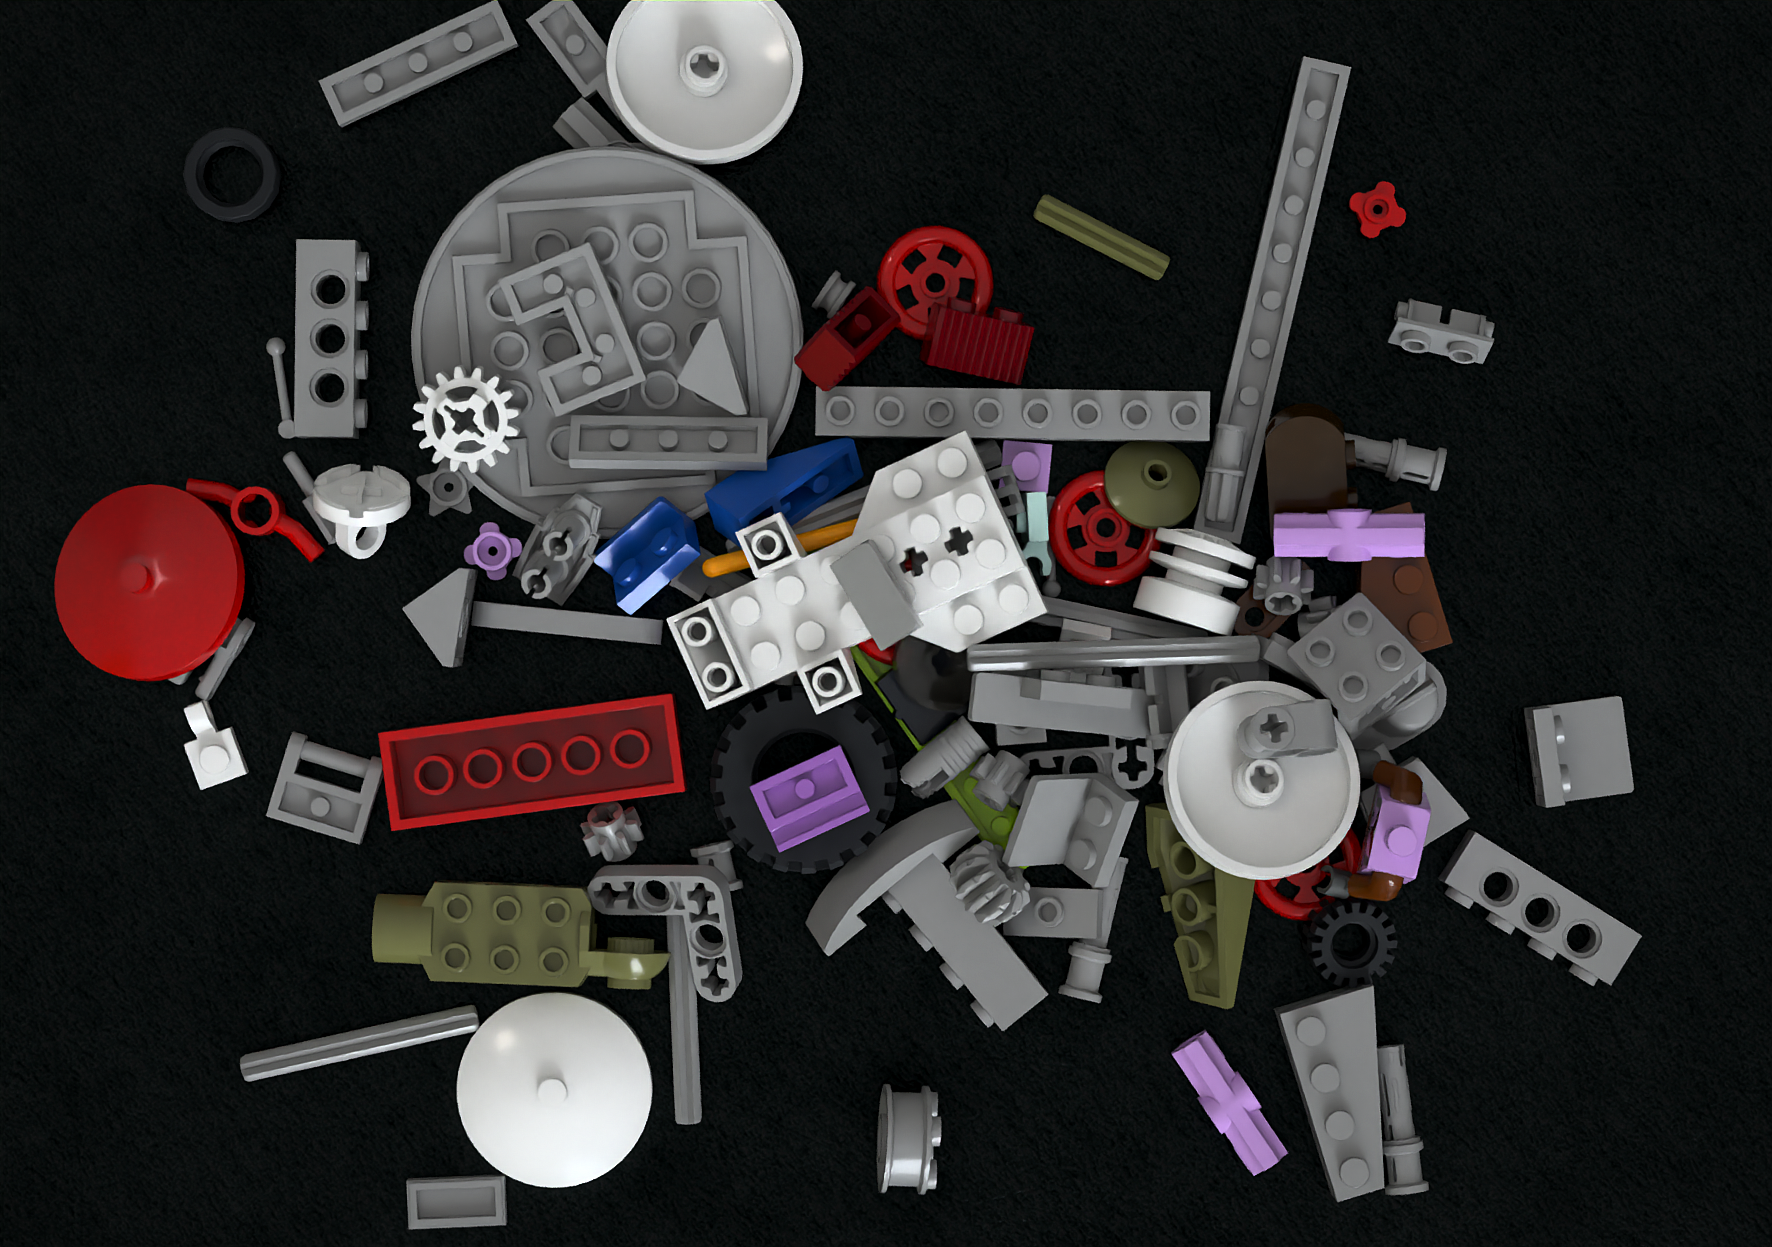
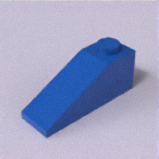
[704,436,864,550]

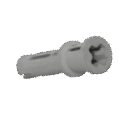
[1344,433,1447,491]
[1058,857,1129,1003]
[1377,1044,1429,1195]

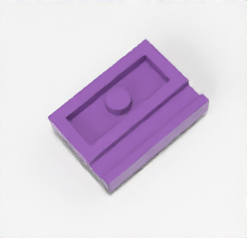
[749,745,870,853]

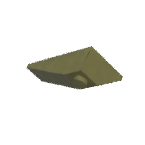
[1145,803,1256,1009]

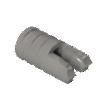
[899,715,990,799]

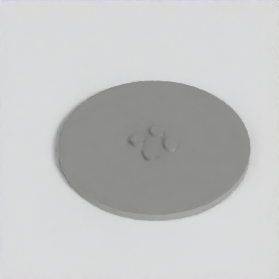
[411,146,804,539]

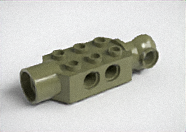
[372,880,671,989]

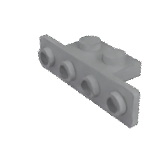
[968,669,1155,739]

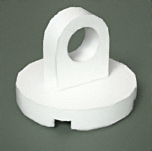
[312,464,411,559]

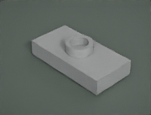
[1003,887,1103,939]

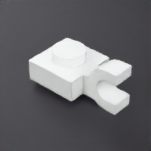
[184,700,249,790]

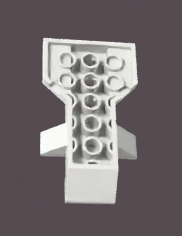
[666,430,1049,715]

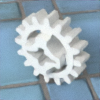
[413,365,521,473]

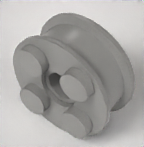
[877,1084,941,1195]

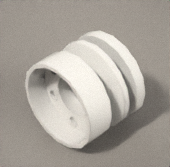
[1133,527,1256,636]

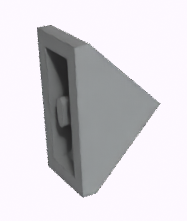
[676,314,749,416]

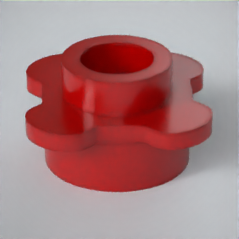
[1349,181,1406,238]

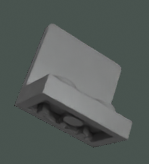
[1287,593,1426,742]
[1524,696,1634,808]
[1002,773,1139,888]

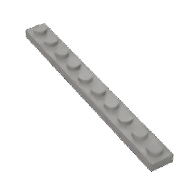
[1192,56,1351,544]

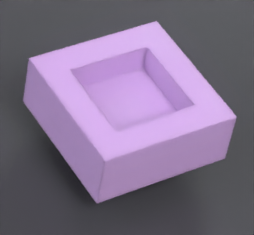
[999,440,1052,494]

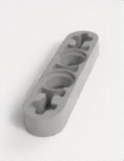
[471,601,663,645]

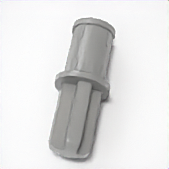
[1204,423,1247,523]

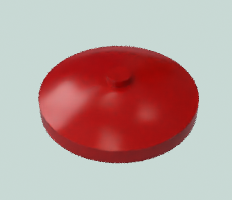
[54,484,245,681]

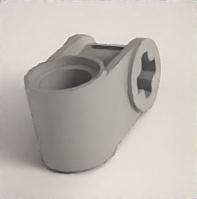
[1236,699,1338,759]

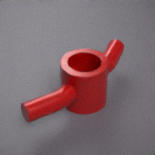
[186,478,325,563]

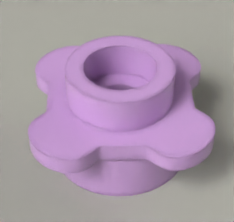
[464,522,522,580]

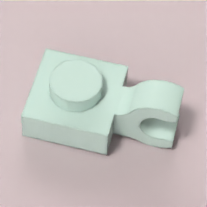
[1012,492,1052,576]

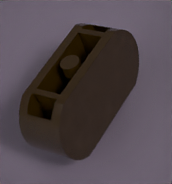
[1265,403,1358,558]

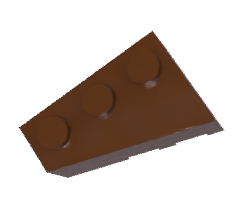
[1354,502,1453,653]

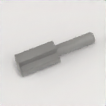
[283,451,336,545]

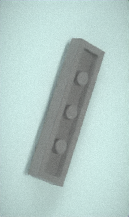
[319,0,519,127]
[568,415,769,471]

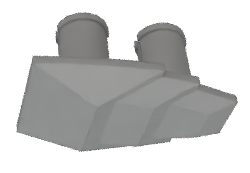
[512,492,603,606]

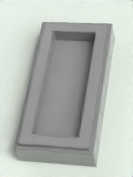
[406,1174,507,1229]

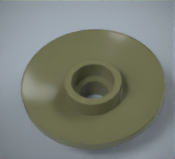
[1103,441,1200,529]

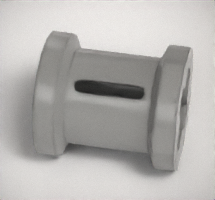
[690,840,743,897]

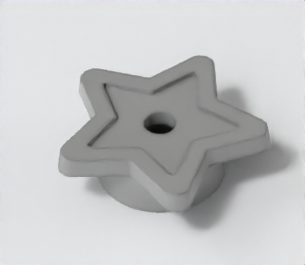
[416,456,474,516]

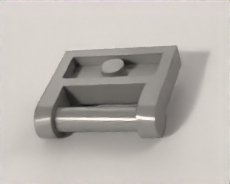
[266,731,384,845]

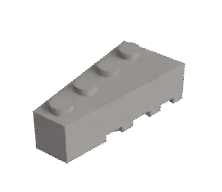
[1274,982,1385,1202]

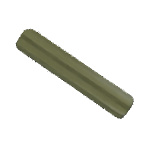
[1033,195,1170,280]

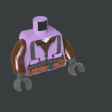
[1317,748,1431,901]

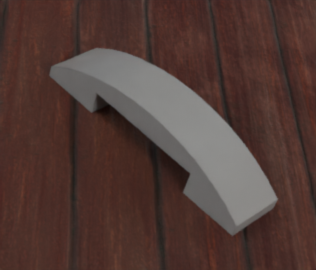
[805,799,980,956]

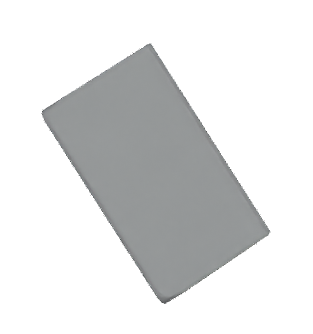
[830,539,924,651]

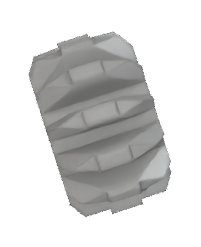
[949,840,1031,927]

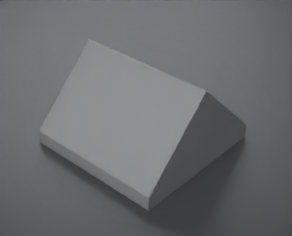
[402,568,478,668]

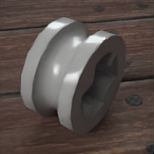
[812,271,856,319]

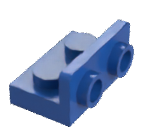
[594,496,701,615]

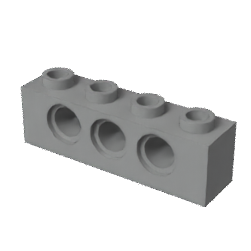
[294,239,370,439]
[1438,829,1642,986]

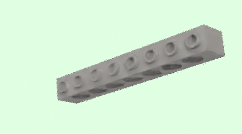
[815,386,1210,443]

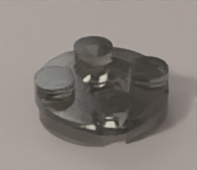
[892,635,991,711]

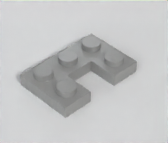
[498,241,648,417]

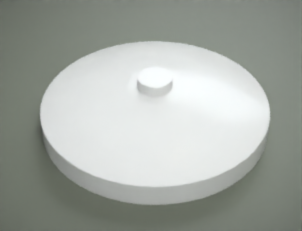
[606,0,803,165]
[1163,681,1360,880]
[457,991,653,1188]

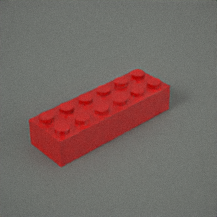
[378,692,688,831]

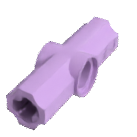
[1274,509,1425,562]
[1171,1030,1288,1176]

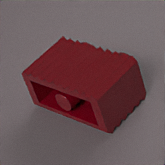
[794,286,901,392]
[920,296,1034,385]

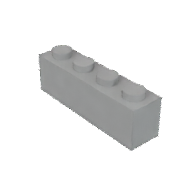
[881,853,1048,1031]

